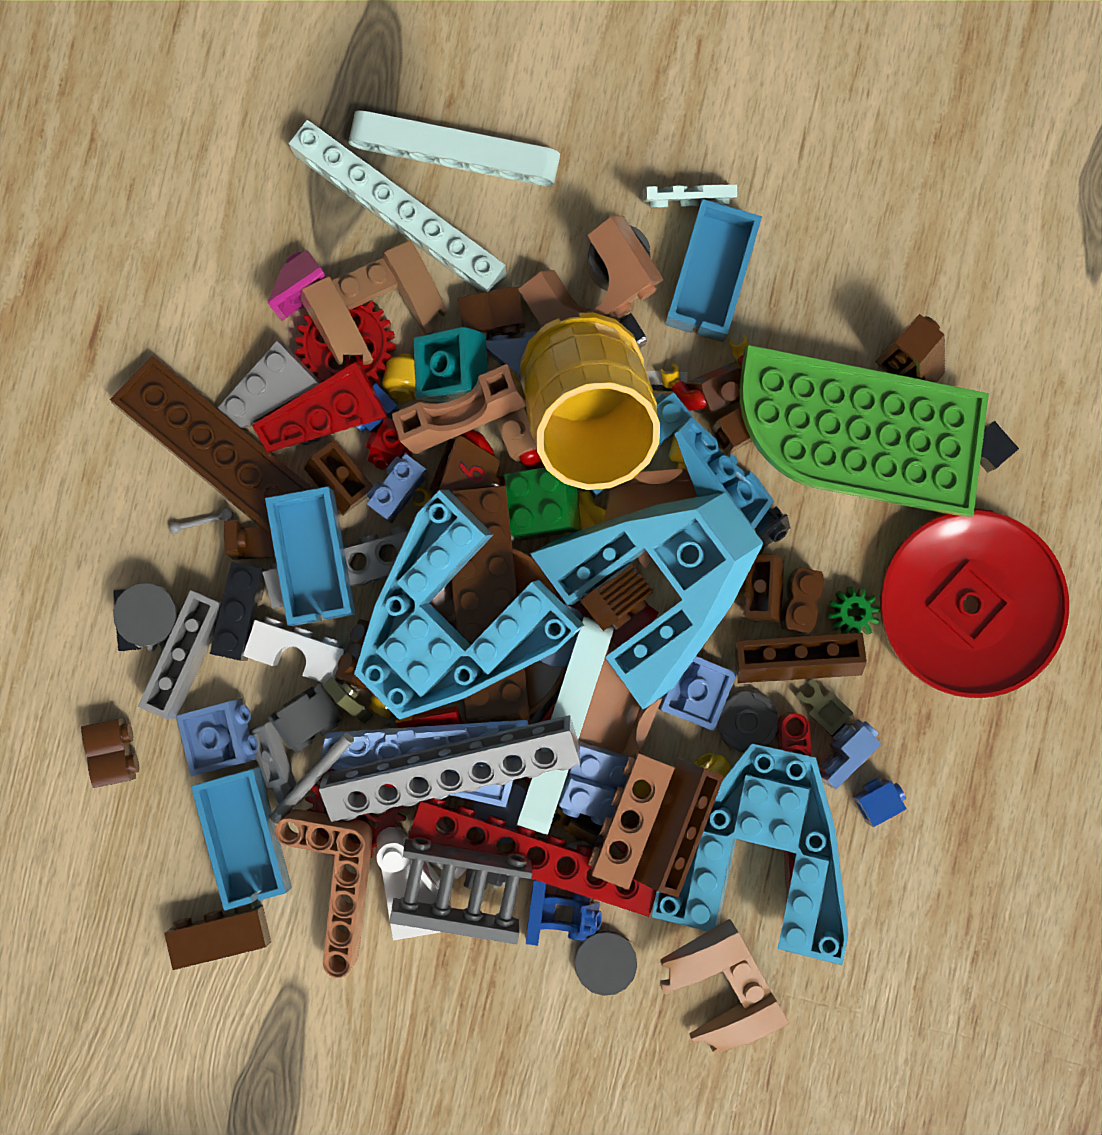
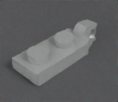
[249,722,302,805]

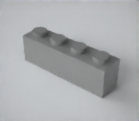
[138,590,222,719]

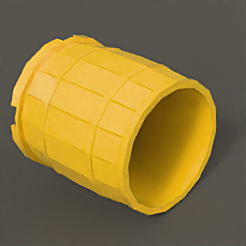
[520,312,660,490]

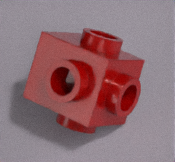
[366,418,412,471]

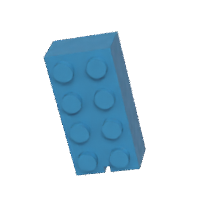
[665,199,762,342]
[265,486,356,626]
[191,767,292,911]

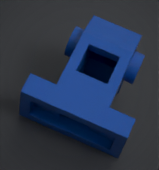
[526,880,602,946]

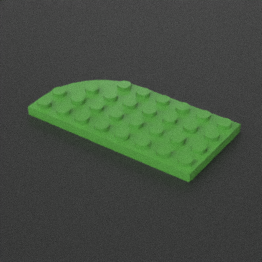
[739,345,989,517]

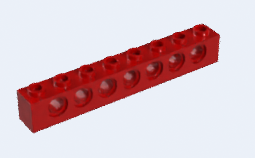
[408,798,657,917]

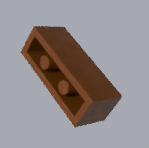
[164,902,271,970]

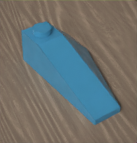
[674,417,774,529]

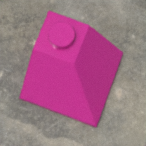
[268,250,327,321]

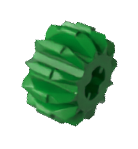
[826,586,880,635]

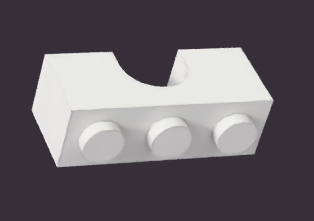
[243,617,346,683]

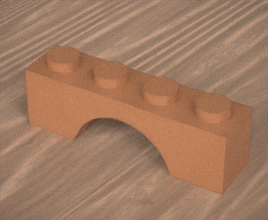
[392,364,526,454]

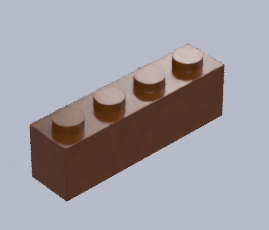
[734,633,867,683]
[633,758,724,897]

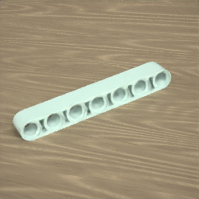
[348,111,560,186]
[517,616,614,835]

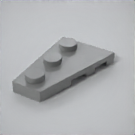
[218,341,322,430]

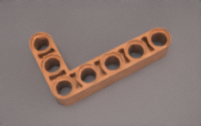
[275,809,373,978]

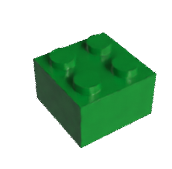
[504,468,582,540]

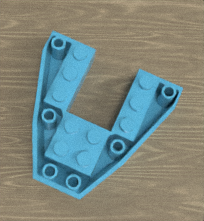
[354,490,584,720]
[530,492,763,709]
[652,744,849,965]

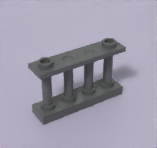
[389,837,533,945]

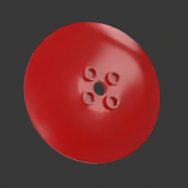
[880,510,1069,698]

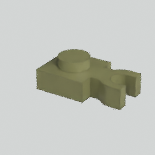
[323,677,373,724]
[796,679,854,736]

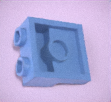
[367,454,428,523]
[658,656,737,731]
[176,699,258,777]
[819,719,882,789]
[558,741,629,826]

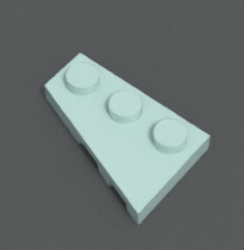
[642,184,737,208]

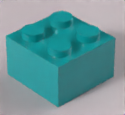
[414,327,488,404]

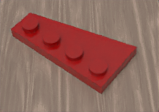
[252,362,389,452]

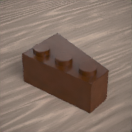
[875,314,945,383]

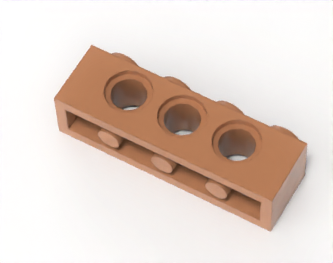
[588,752,675,890]

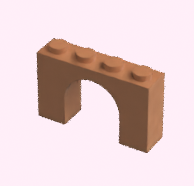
[518,216,663,327]

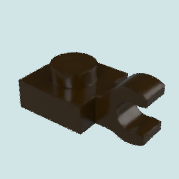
[551,804,602,846]

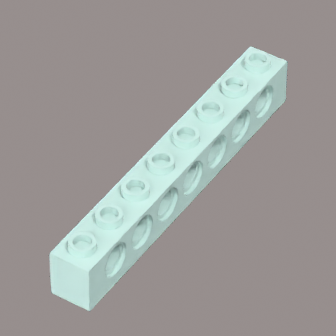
[289,120,507,293]

